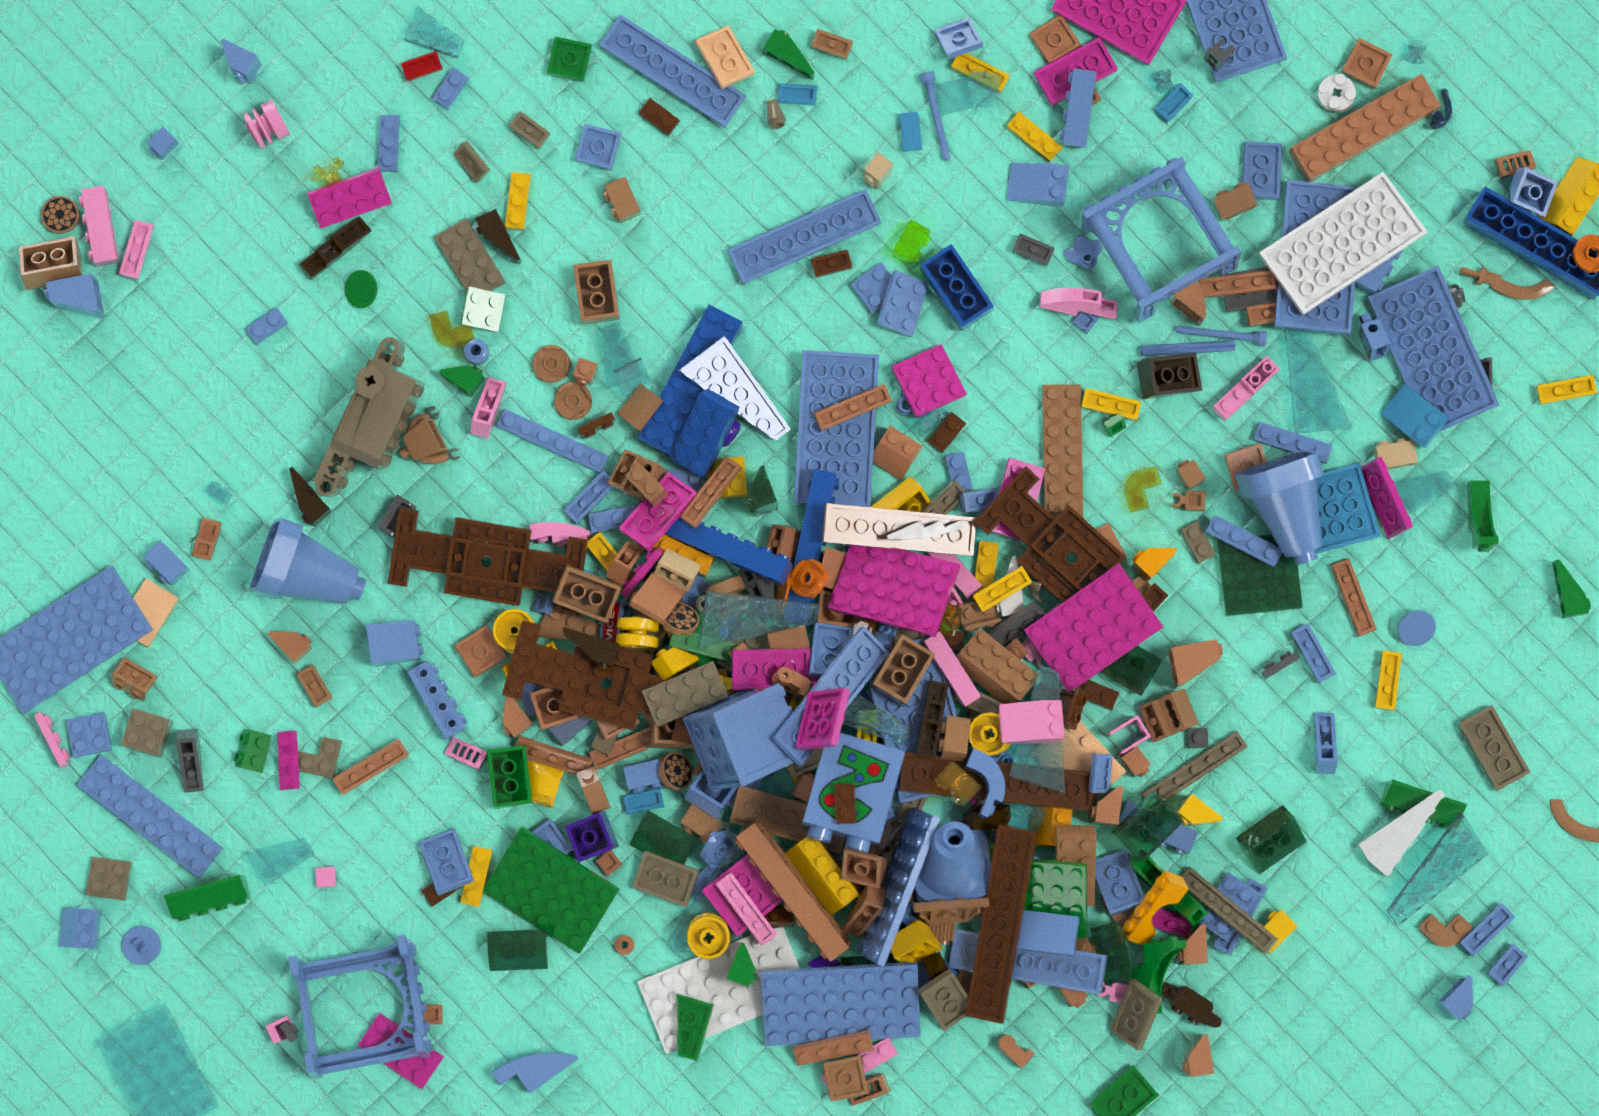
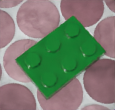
[1089,1065,1159,1116]

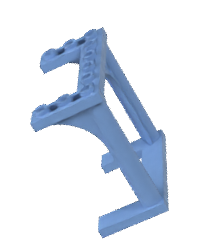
[1081,157,1241,323]
[288,934,433,1079]

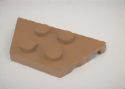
[913,898,989,925]

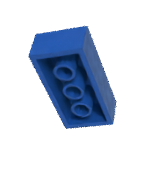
[919,244,994,331]
[670,389,740,477]

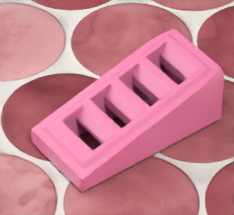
[445,736,487,771]

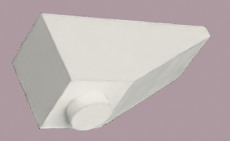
[996,556,1024,618]

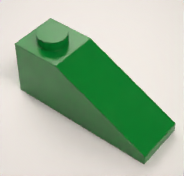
[764,29,815,80]
[1552,560,1591,619]

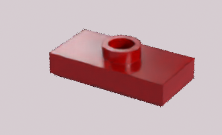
[401,51,443,82]

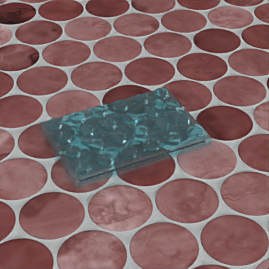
[95,1003,219,1116]

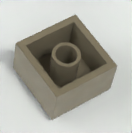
[121,708,173,758]

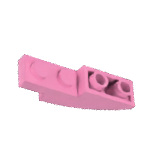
[1040,288,1118,320]
[1212,356,1280,421]
[529,522,591,547]

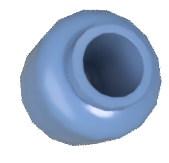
[464,339,490,365]

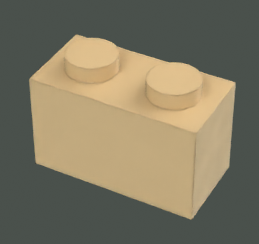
[863,152,893,189]
[1373,438,1418,470]
[654,548,702,592]

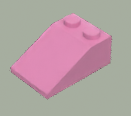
[999,700,1065,743]

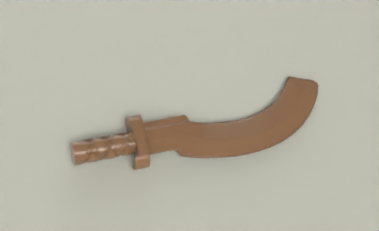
[1459,267,1554,300]
[1550,799,1599,843]

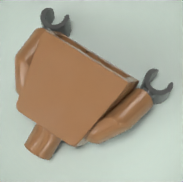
[400,406,460,465]

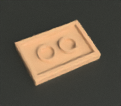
[695,25,755,89]
[134,578,180,647]

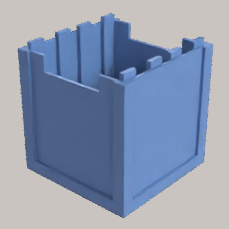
[682,683,794,789]

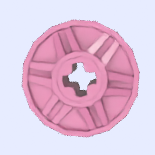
[243,99,291,149]

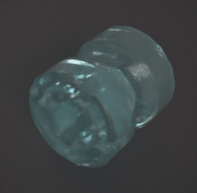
[1405,40,1427,64]
[1152,69,1175,93]

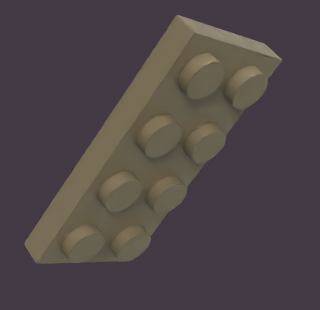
[434,218,506,292]
[642,661,729,728]
[1458,705,1531,791]

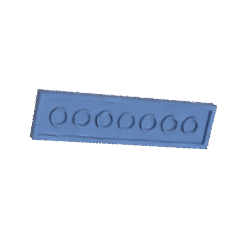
[599,14,746,128]
[727,189,882,285]
[772,626,890,766]
[77,755,223,879]
[949,929,1107,995]

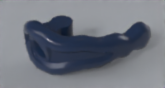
[1429,88,1452,130]

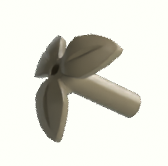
[1028,574,1045,604]

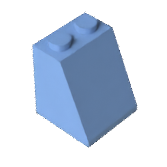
[44,273,105,318]
[366,620,424,667]

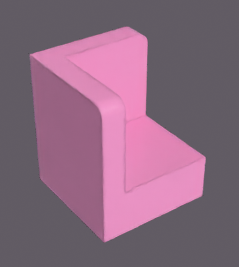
[266,1016,292,1044]

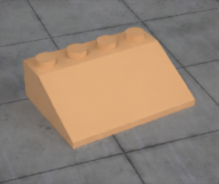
[1030,721,1126,802]

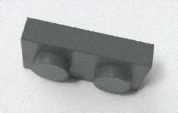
[1012,233,1055,266]
[1261,651,1300,680]

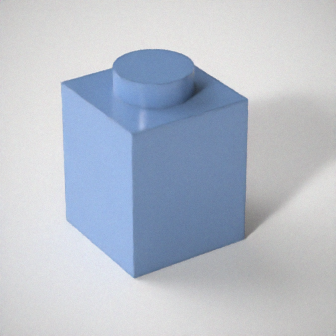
[147,127,179,160]

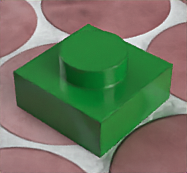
[1104,413,1126,437]

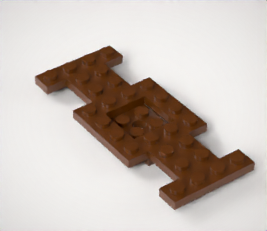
[974,466,1169,611]
[388,508,589,616]
[502,620,698,745]

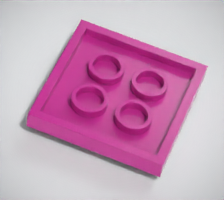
[891,344,967,418]
[795,688,850,750]
[702,854,783,937]

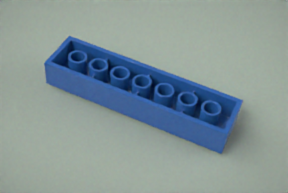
[1462,186,1599,300]
[638,304,743,458]

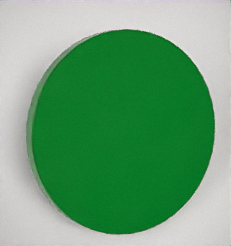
[345,270,378,308]

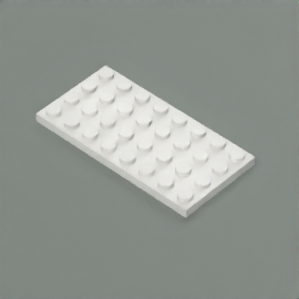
[1259,172,1428,316]
[637,927,800,1054]

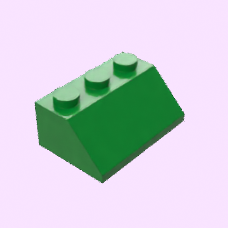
[487,745,532,809]

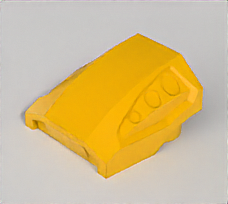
[528,760,564,808]

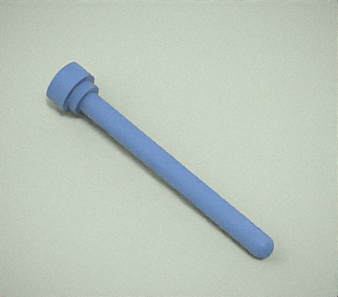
[919,71,950,161]
[1175,326,1267,346]

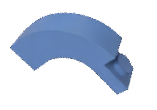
[964,748,1005,819]

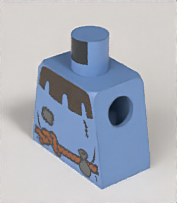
[1359,313,1391,362]

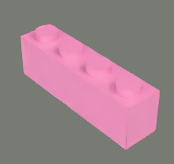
[79,186,119,267]

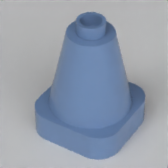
[1235,450,1324,565]
[249,517,366,604]
[914,821,991,903]

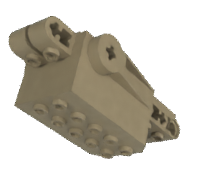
[313,337,425,497]

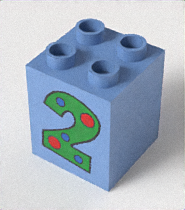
[802,733,905,853]

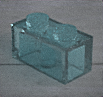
[205,481,233,505]

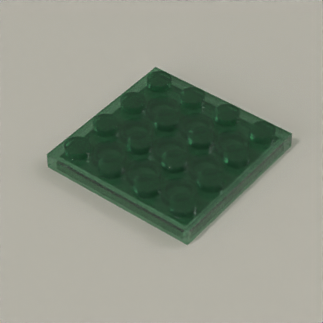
[1217,534,1303,617]

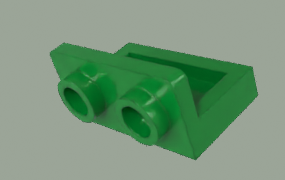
[234,729,272,773]

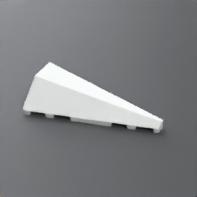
[1359,790,1445,876]

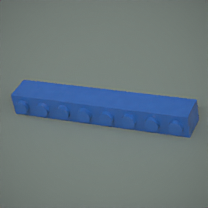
[783,469,839,624]
[664,517,793,586]

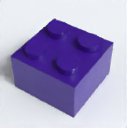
[565,811,619,862]

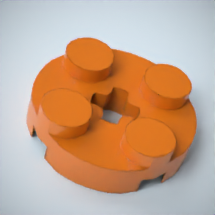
[1572,234,1599,273]
[791,559,829,598]

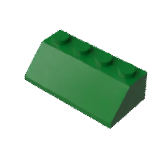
[1380,779,1467,830]
[164,875,251,922]

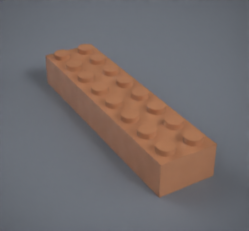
[1289,74,1441,182]
[736,818,852,962]

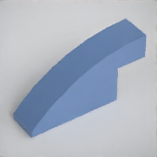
[491,1053,579,1093]

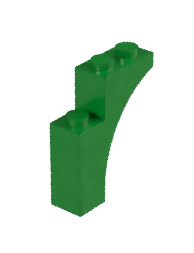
[1467,481,1499,552]
[1129,850,1208,927]
[1131,937,1186,1014]

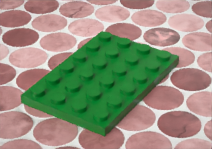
[483,826,620,954]

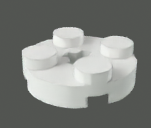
[1318,74,1356,113]

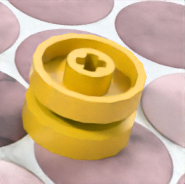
[493,609,539,654]
[616,617,659,649]
[969,712,1013,756]
[687,912,730,959]

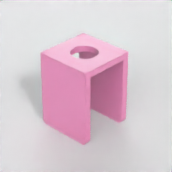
[1107,715,1151,756]

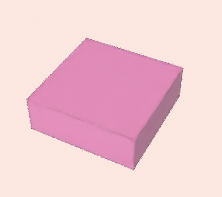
[315,867,337,888]

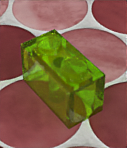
[892,219,932,266]

